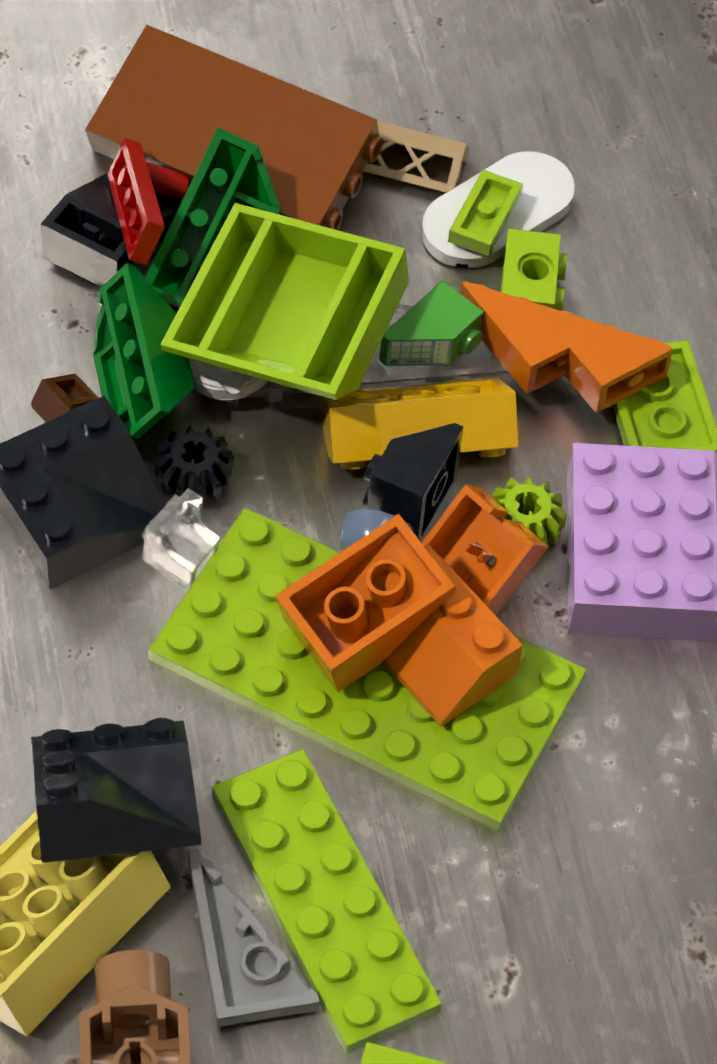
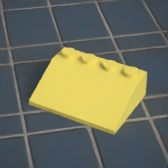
[0,811,171,1036]

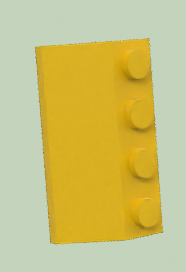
[319,378,519,469]

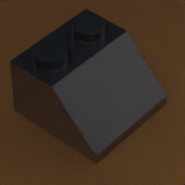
[362,423,463,542]

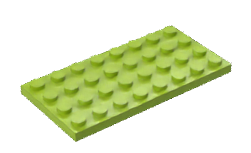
[148,507,587,832]

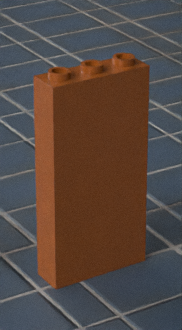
[85,24,383,230]

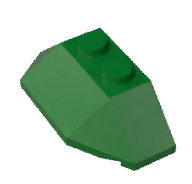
[146,127,281,308]
[93,263,195,438]

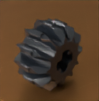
[154,424,234,507]

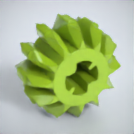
[491,475,567,546]

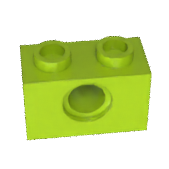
[500,229,568,311]

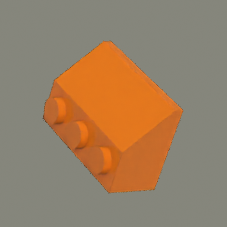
[383,543,523,727]

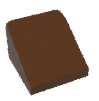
[31,374,99,422]

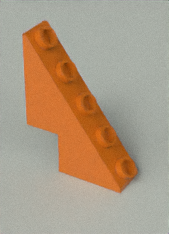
[460,281,673,413]

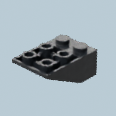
[41,172,183,287]

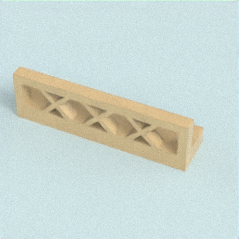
[363,121,470,193]

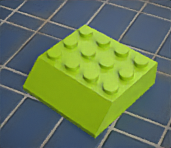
[160,203,409,400]

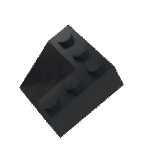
[0,395,175,589]
[31,718,202,863]

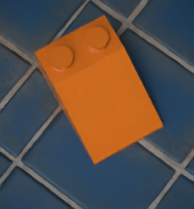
[275,514,456,693]

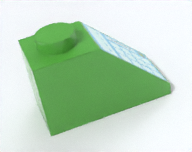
[379,280,484,366]

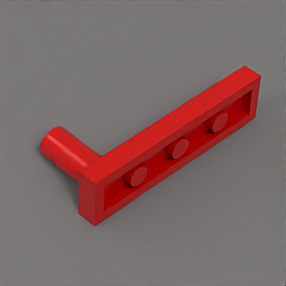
[107,137,189,265]

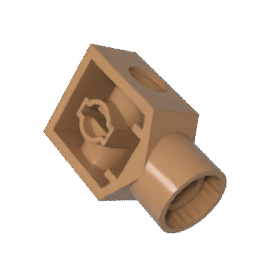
[79,950,191,1064]

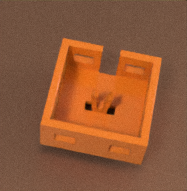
[421,484,549,616]

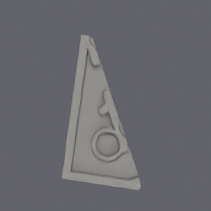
[188,849,319,1027]

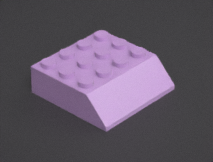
[567,443,717,642]

